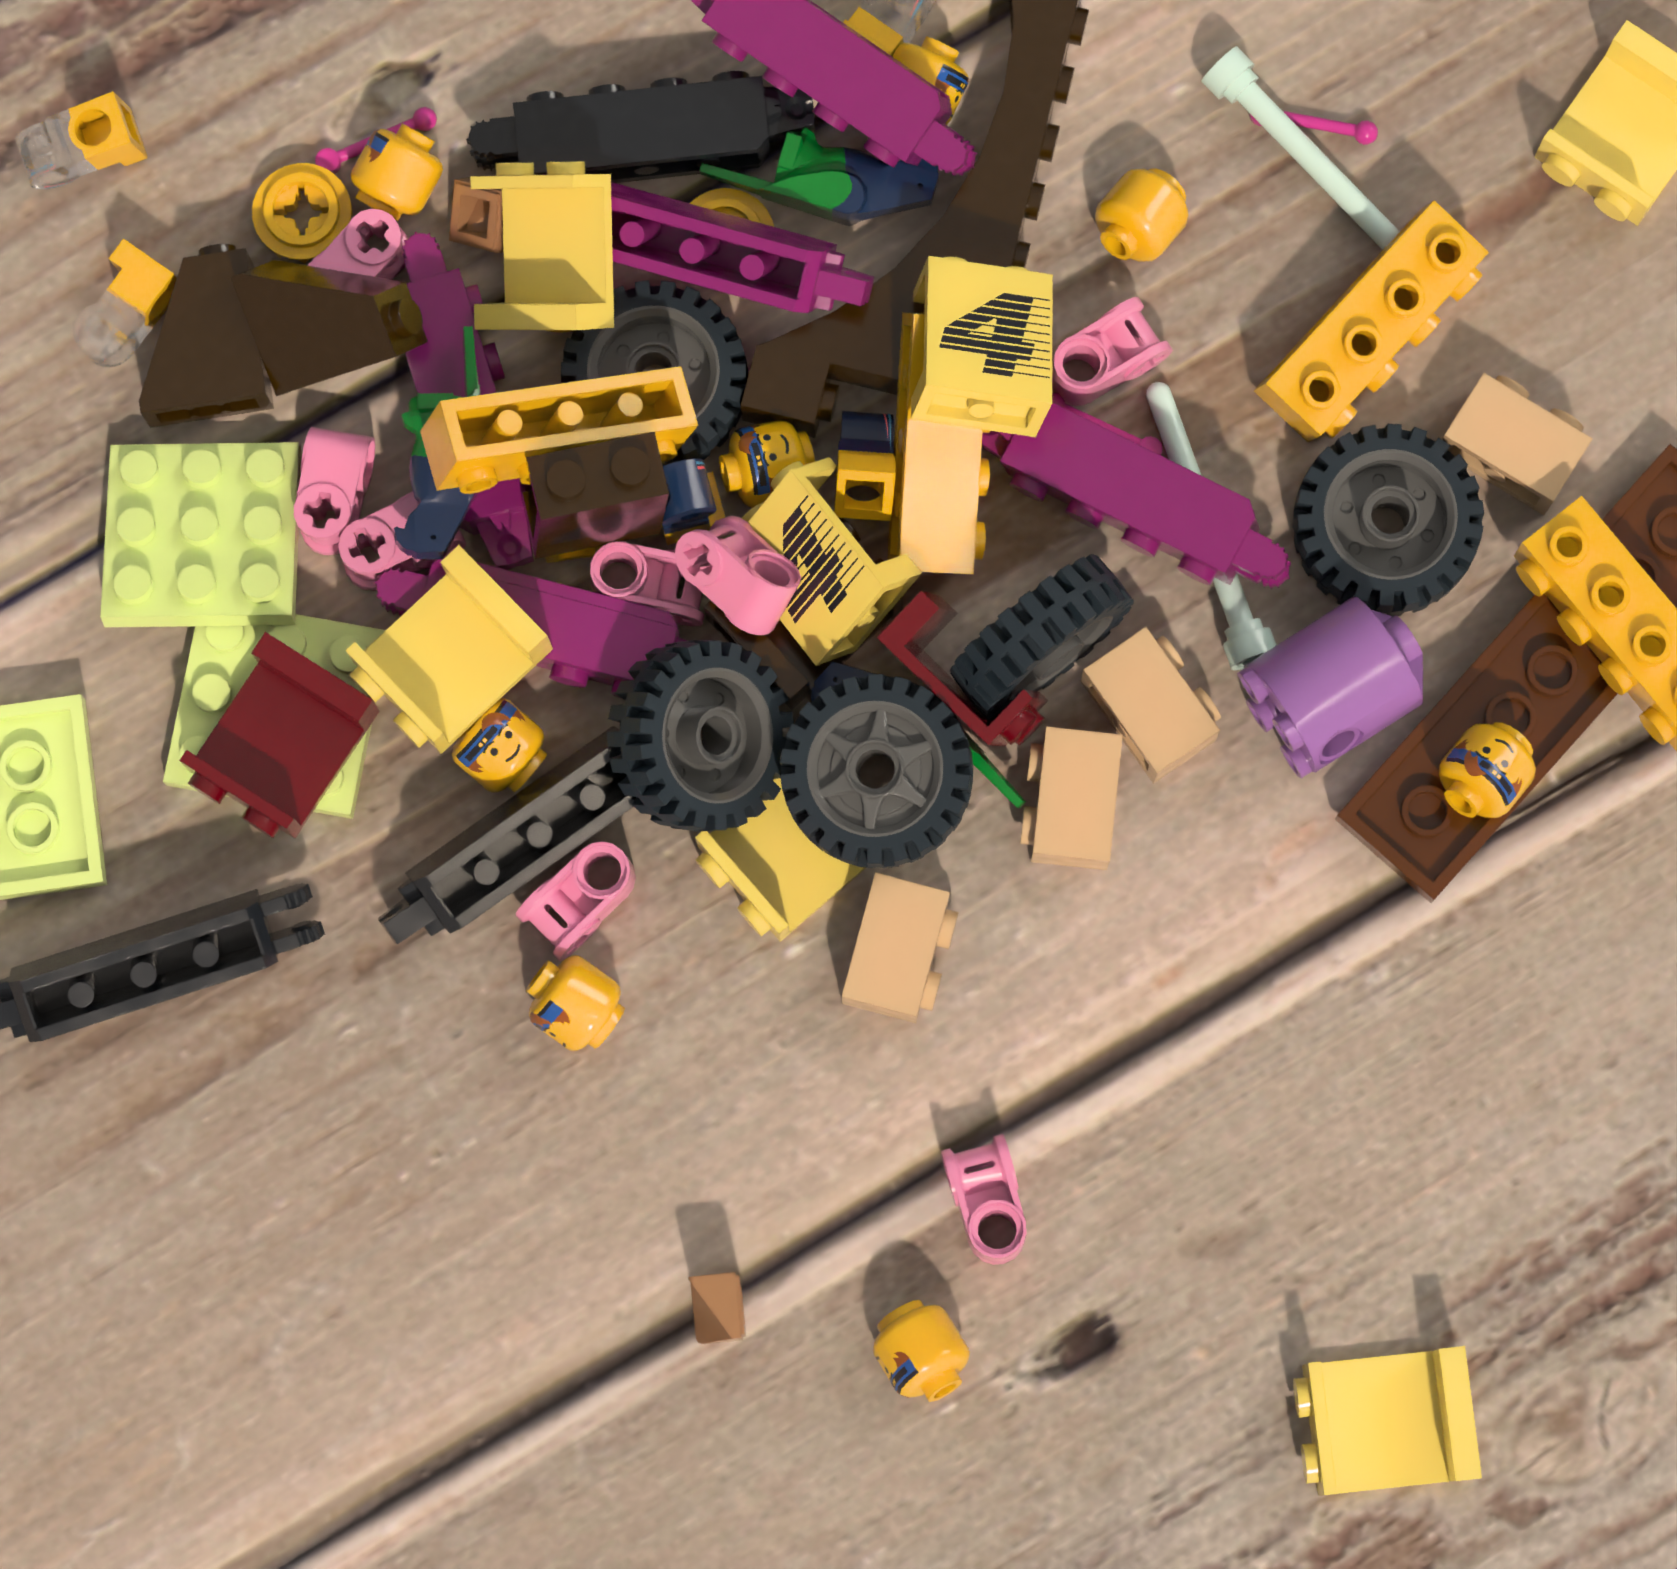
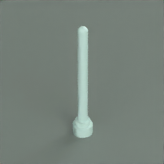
[1201,46,1400,250]
[1146,382,1277,670]

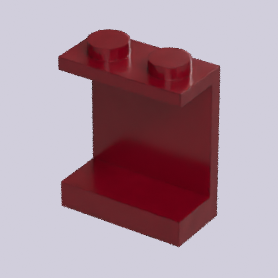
[877,591,1048,746]
[179,632,380,839]

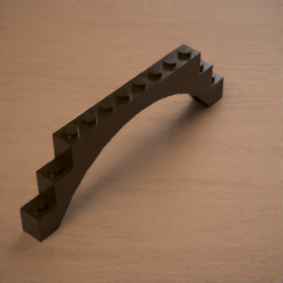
[741,0,1089,438]

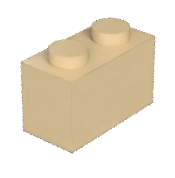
[1442,373,1593,515]
[1081,627,1221,784]
[1020,727,1123,870]
[841,872,959,1023]

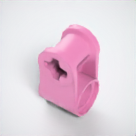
[307,209,408,280]
[1052,297,1173,406]
[294,427,375,555]
[338,491,466,591]
[675,516,801,635]
[590,542,712,626]
[515,841,636,961]
[941,1134,1027,1265]

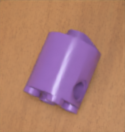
[1237,597,1423,778]

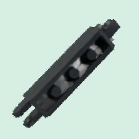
[466,71,815,183]
[378,726,636,944]
[0,883,325,1042]

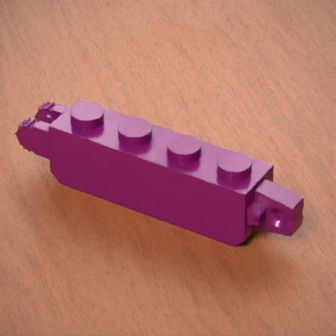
[691,0,978,176]
[543,174,875,313]
[402,231,534,570]
[982,402,1291,589]
[375,555,687,699]

